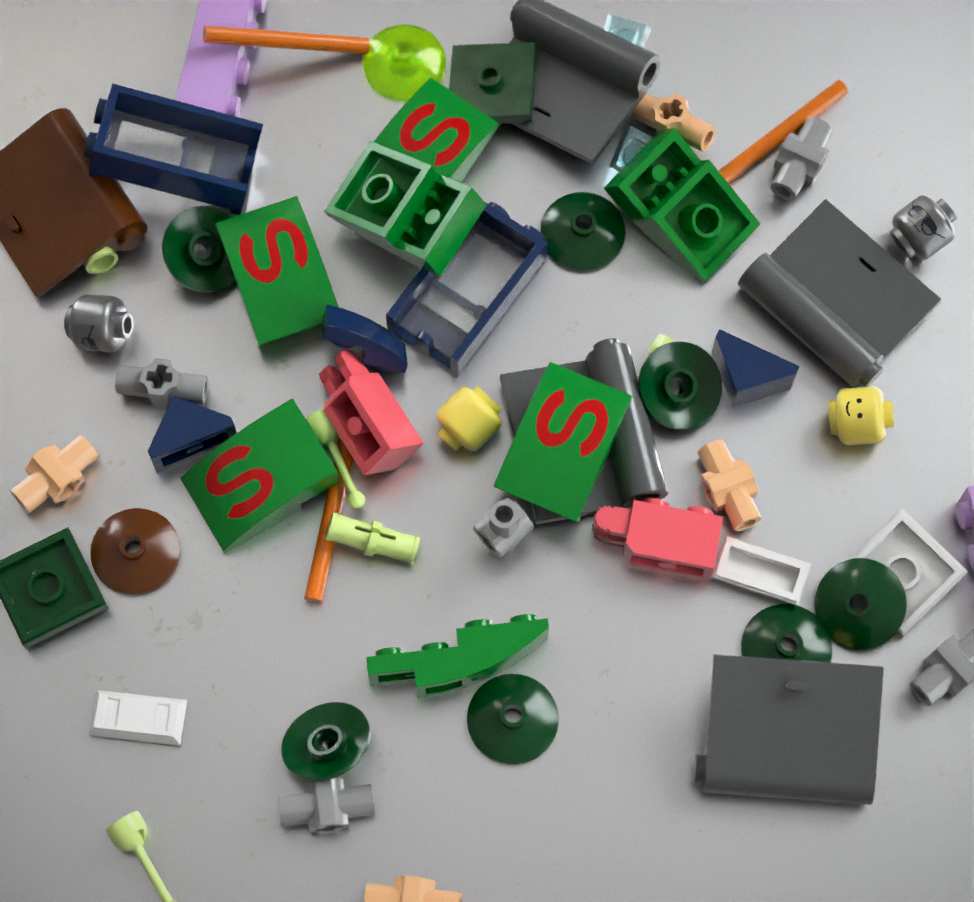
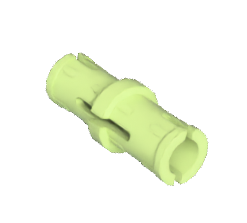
[325,512,420,565]

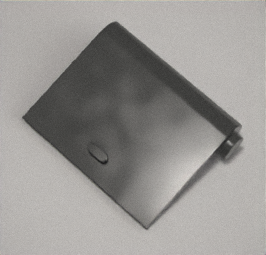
[510,0,661,165]
[738,199,942,388]
[499,338,668,525]
[693,654,884,805]

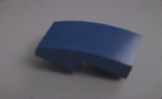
[323,305,408,373]

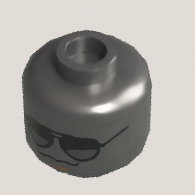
[890,195,957,260]
[64,294,133,353]

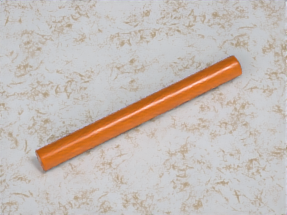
[203,25,370,55]
[719,80,848,184]
[304,438,353,603]

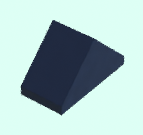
[711,329,800,407]
[148,396,237,473]

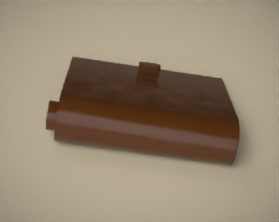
[0,108,148,298]

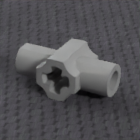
[771,117,832,201]
[115,358,208,411]
[473,497,534,558]
[910,629,974,706]
[278,778,375,833]

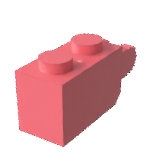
[319,348,424,475]
[592,498,723,581]

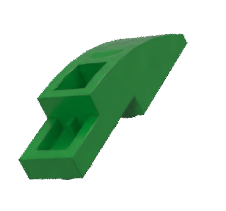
[366,614,549,698]

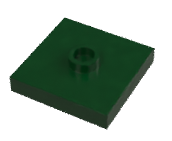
[449,42,537,124]
[0,527,108,649]

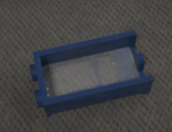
[84,83,263,215]
[386,202,548,377]

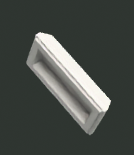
[711,536,811,606]
[89,690,188,746]

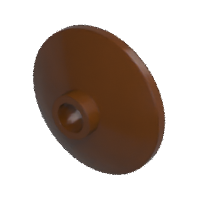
[90,508,181,596]

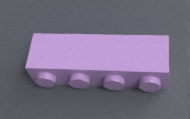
[175,0,266,117]

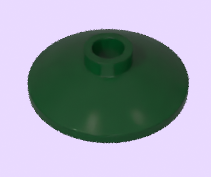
[540,192,626,272]
[162,206,235,292]
[638,341,722,430]
[815,558,907,649]
[741,604,832,663]
[467,674,559,765]
[281,702,371,782]

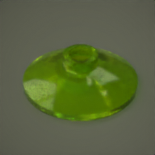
[363,24,446,101]

